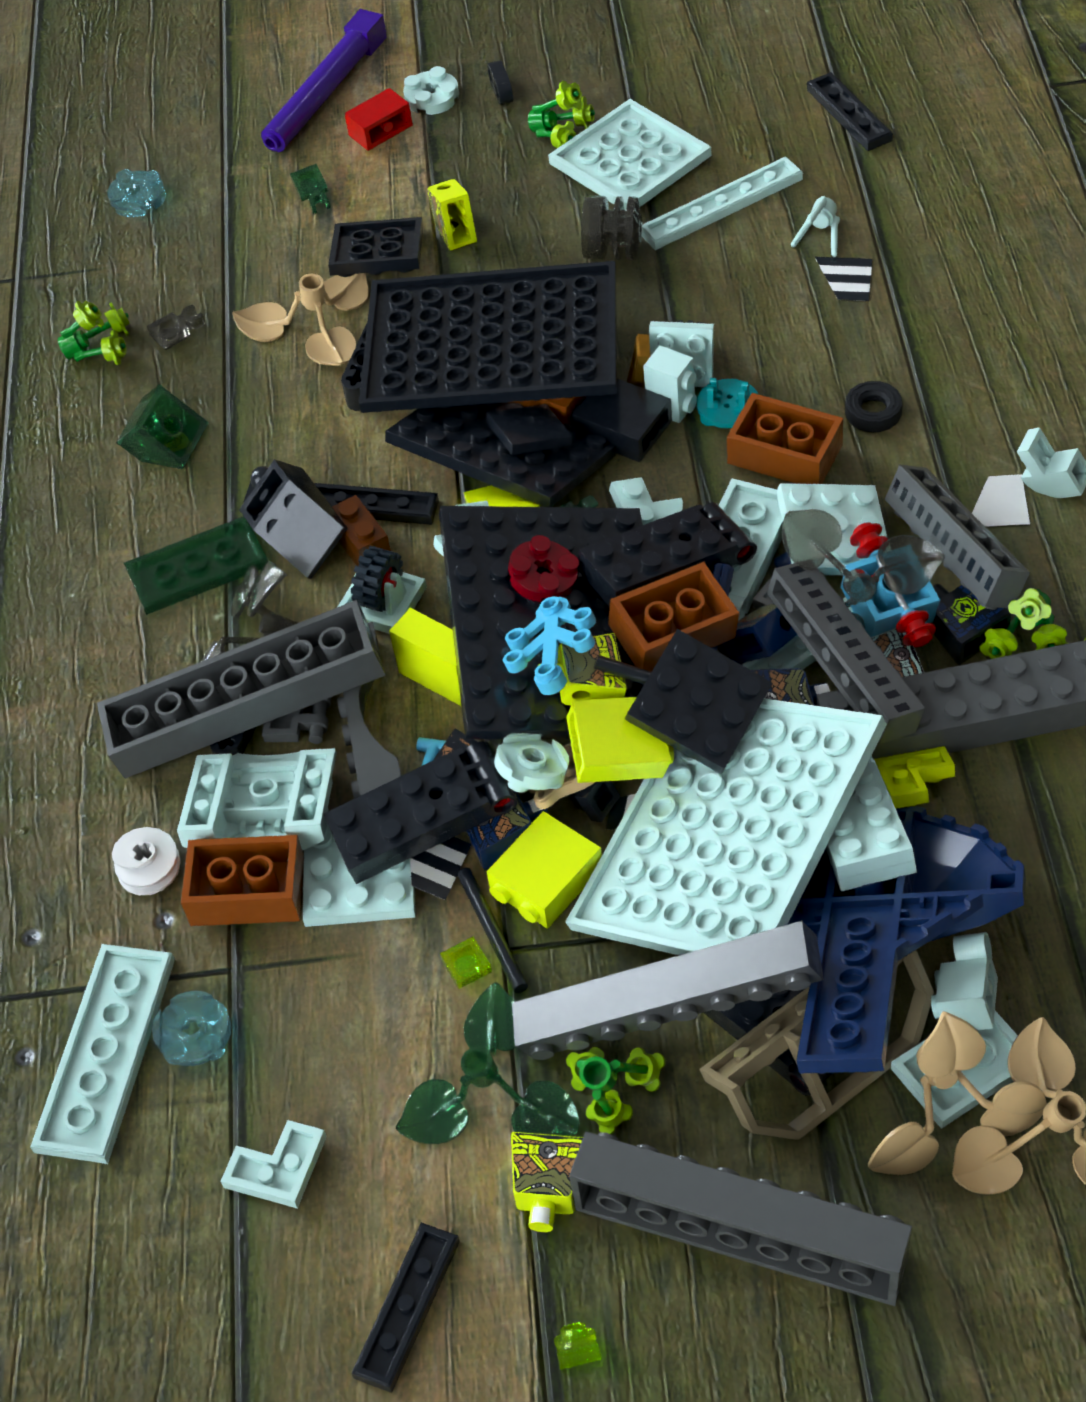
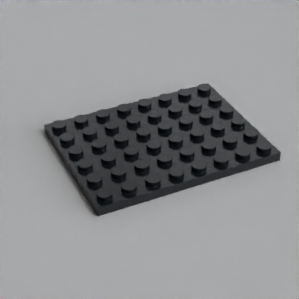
[359,261,617,413]
[439,506,644,739]

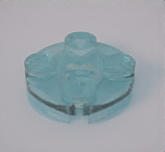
[107,169,166,217]
[152,991,231,1066]

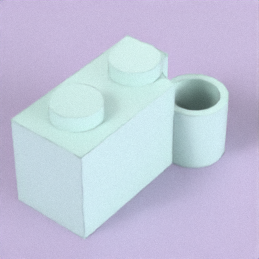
[931,932,998,1030]

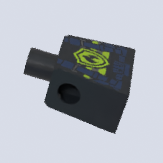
[932,584,1011,665]

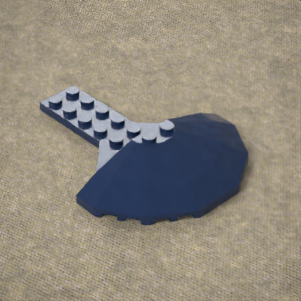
[787,806,1026,1074]

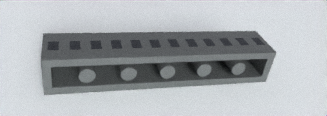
[885,465,1030,610]
[767,559,925,744]

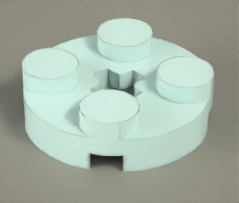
[403,66,459,115]
[494,733,569,792]

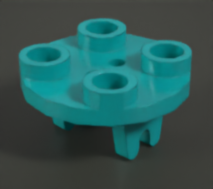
[697,377,758,428]

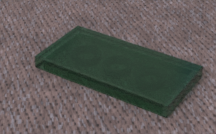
[124,516,269,615]

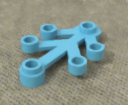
[503,596,596,695]

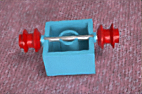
[841,522,940,647]

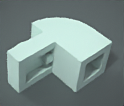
[1017,428,1086,498]

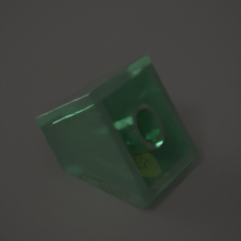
[116,384,209,469]

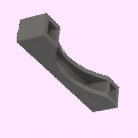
[337,622,402,799]

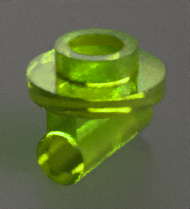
[554,1322,602,1370]

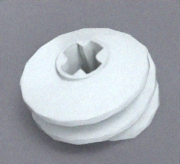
[112,827,181,896]

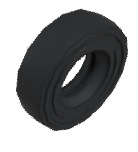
[845,381,903,432]

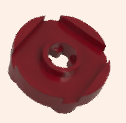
[508,535,579,602]

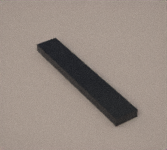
[243,481,439,525]

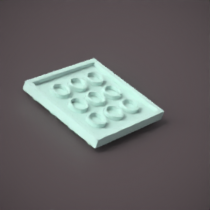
[548,99,712,214]

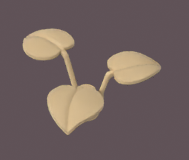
[233,273,369,366]
[868,1011,1047,1175]
[952,1017,1086,1195]

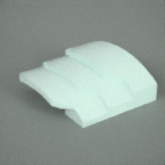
[177,748,337,850]

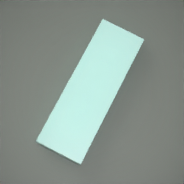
[30,944,175,1164]

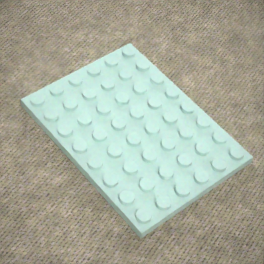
[566,698,887,955]

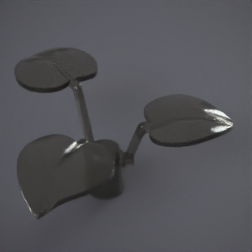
[782,509,945,629]
[201,561,299,661]

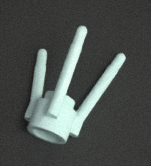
[791,196,840,257]

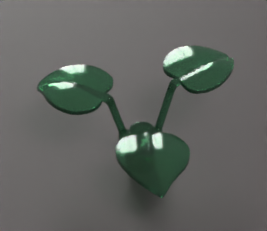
[396,982,579,1144]

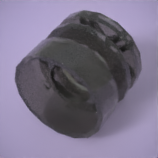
[581,196,642,260]

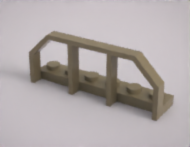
[699,950,934,1140]

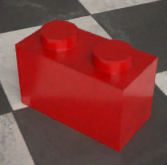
[344,88,413,151]

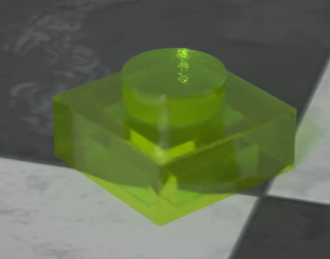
[440,936,492,989]

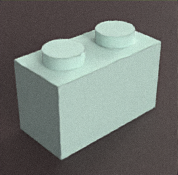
[643,345,697,423]

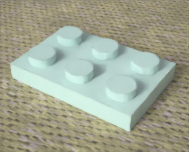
[891,1011,1018,1129]

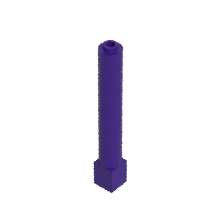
[261,9,387,152]

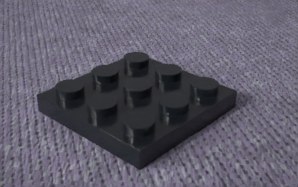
[328,217,423,277]
[625,629,773,774]

